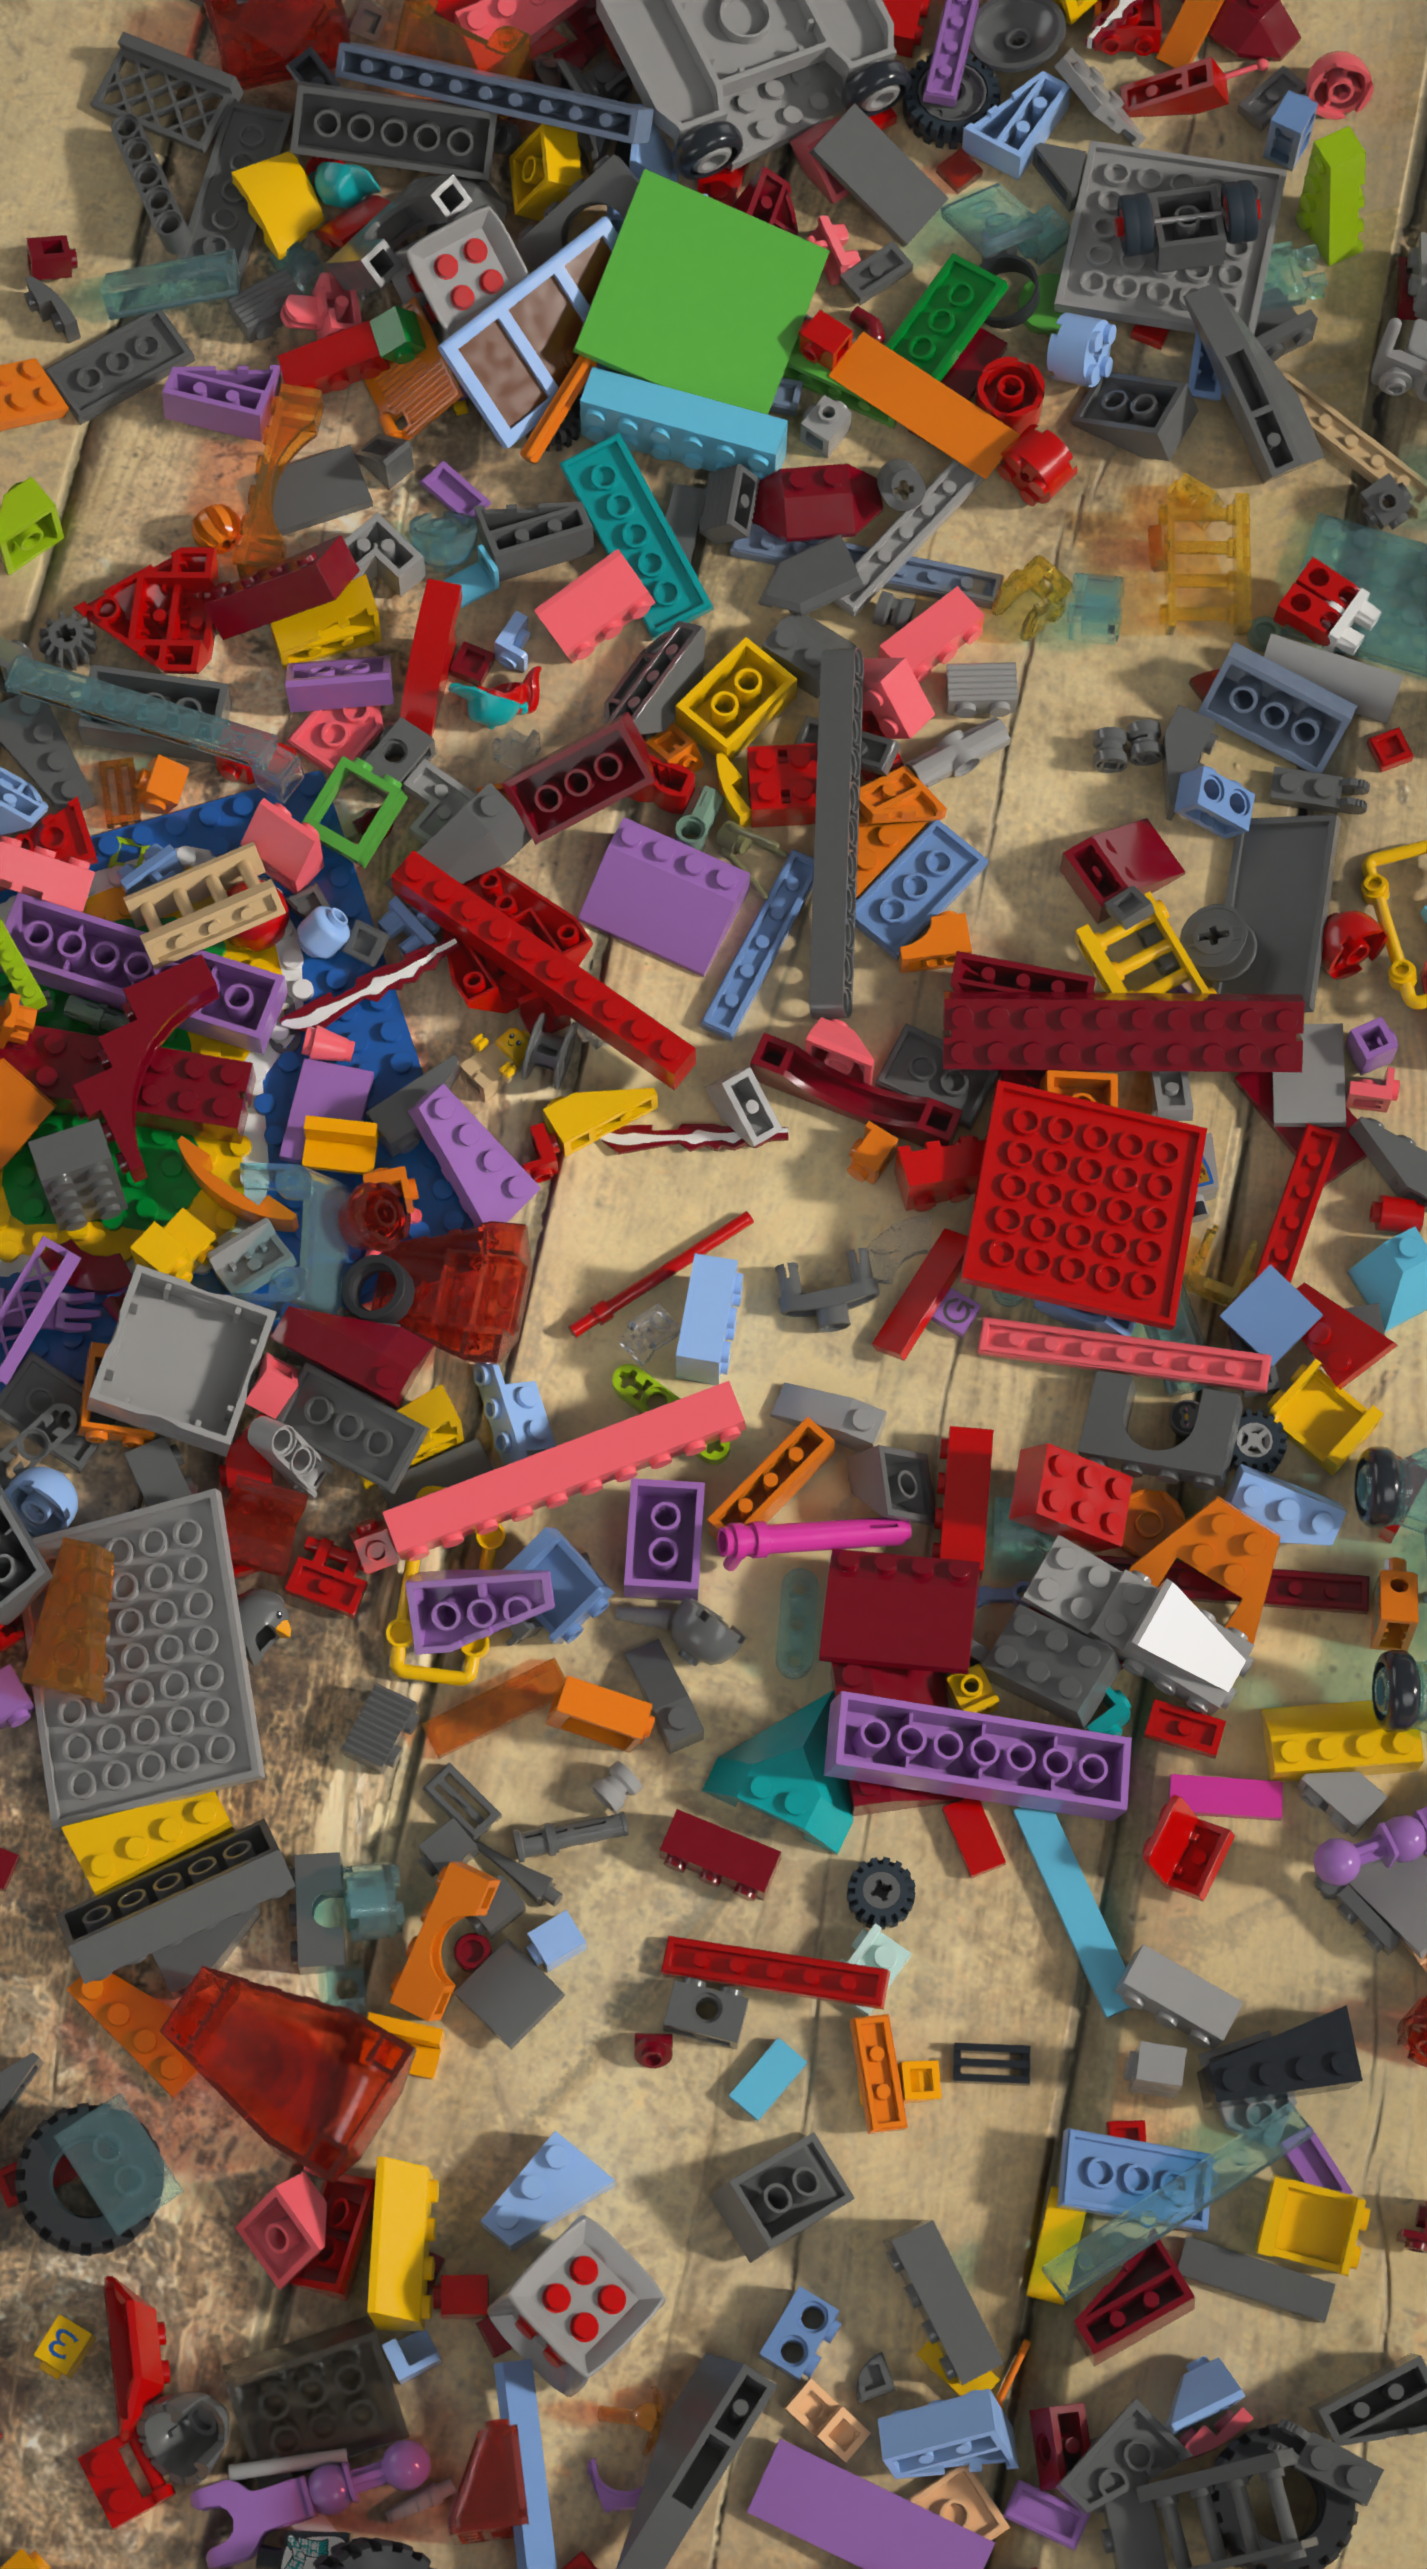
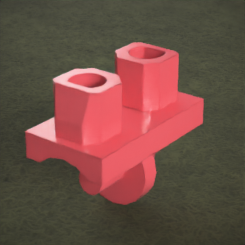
[806,215,861,286]

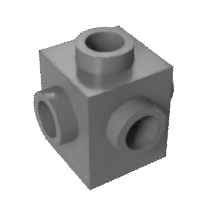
[1358,473,1413,530]

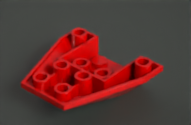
[442,867,593,1014]

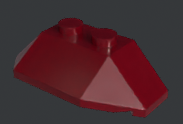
[1181,0,1301,62]
[732,166,799,236]
[751,464,883,542]
[950,951,1096,992]

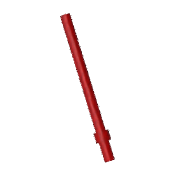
[568,1211,754,1338]

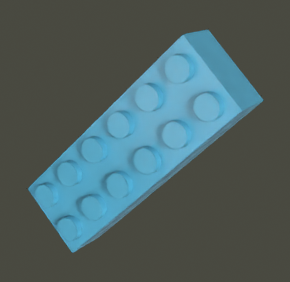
[580,367,788,480]

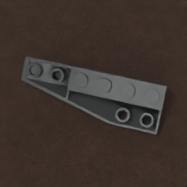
[1183,283,1325,484]
[616,2353,778,2569]

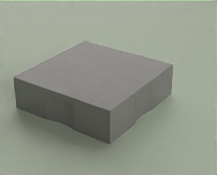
[87,1264,277,1457]

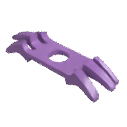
[0,1288,101,1333]

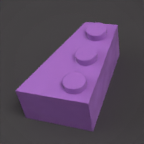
[162,365,282,442]

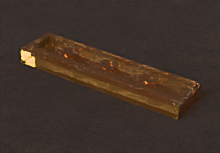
[421,1657,565,1759]

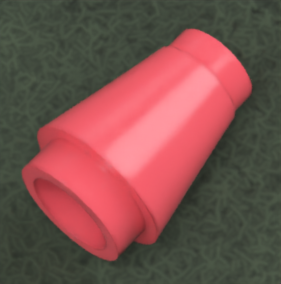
[301,1025,355,1062]

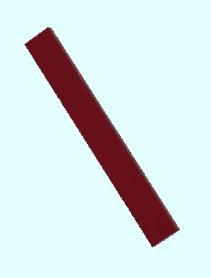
[1094,1555,1370,1615]

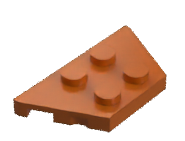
[856,811,933,900]

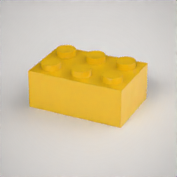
[676,637,797,762]

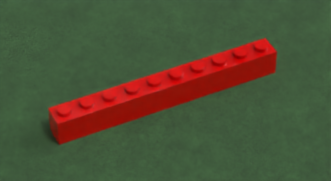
[391,850,696,1090]

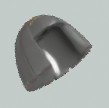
[136,2391,229,2485]

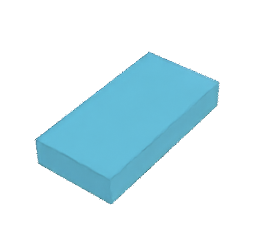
[729,2037,807,2122]

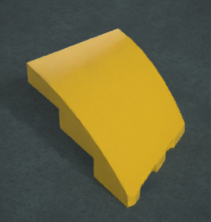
[232,151,324,260]

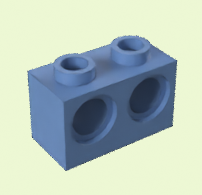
[1263,90,1318,171]
[1174,766,1255,839]
[759,2286,842,2383]

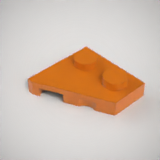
[859,765,947,824]

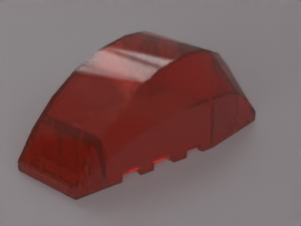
[160,1966,416,2184]

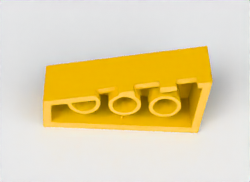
[61,1791,234,1896]

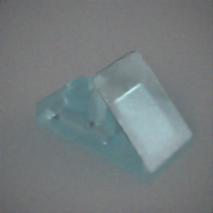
[270,241,325,296]

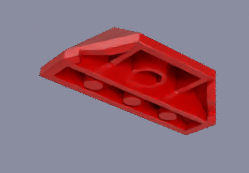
[104,2276,170,2441]

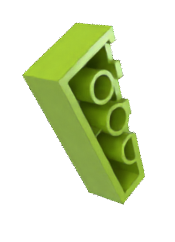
[1296,126,1366,267]

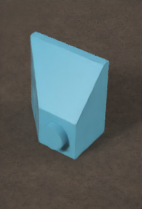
[1347,1226,1427,1333]

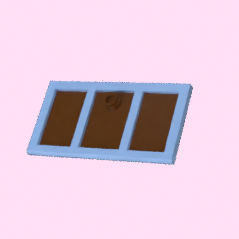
[437,216,618,449]

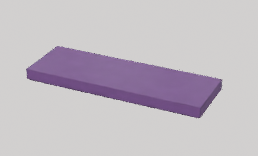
[747,2439,995,2569]

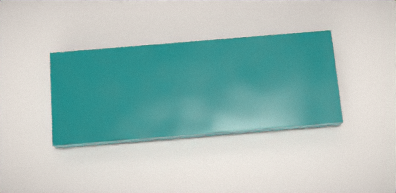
[559,433,714,641]

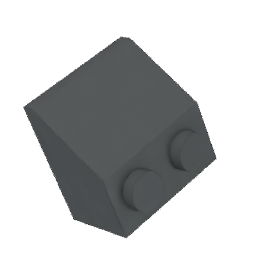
[762,614,856,699]

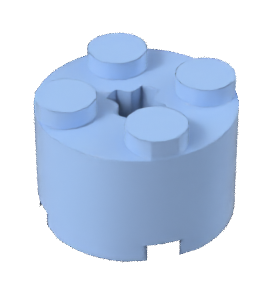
[1047,312,1116,387]

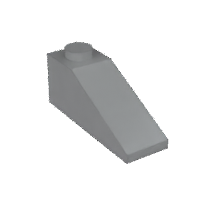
[770,1382,887,1452]

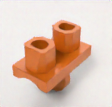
[0,993,38,1049]

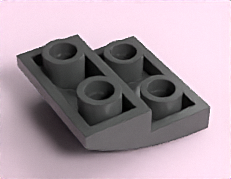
[454,1939,565,2050]

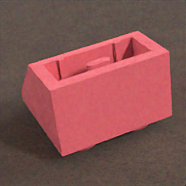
[240,798,324,894]

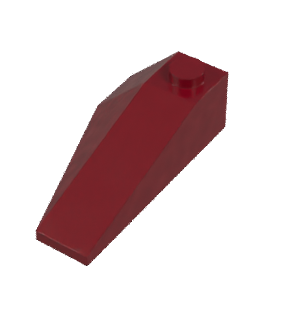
[270,1306,434,1409]

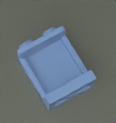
[503,1527,615,1644]

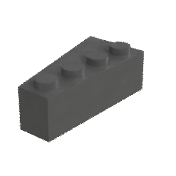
[883,2220,1004,2385]

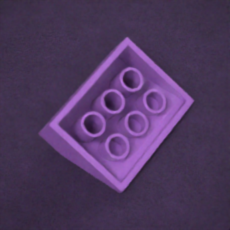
[578,817,750,977]

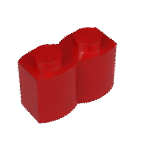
[628,754,695,814]

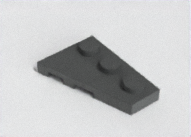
[1055,2399,1193,2515]

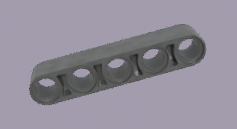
[111,113,193,255]

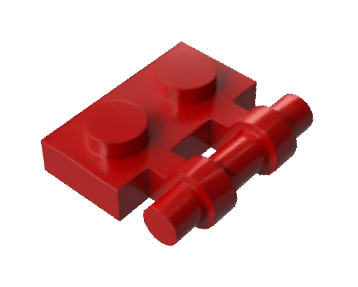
[285,1536,374,1619]

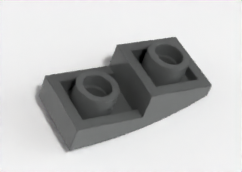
[24,276,81,343]

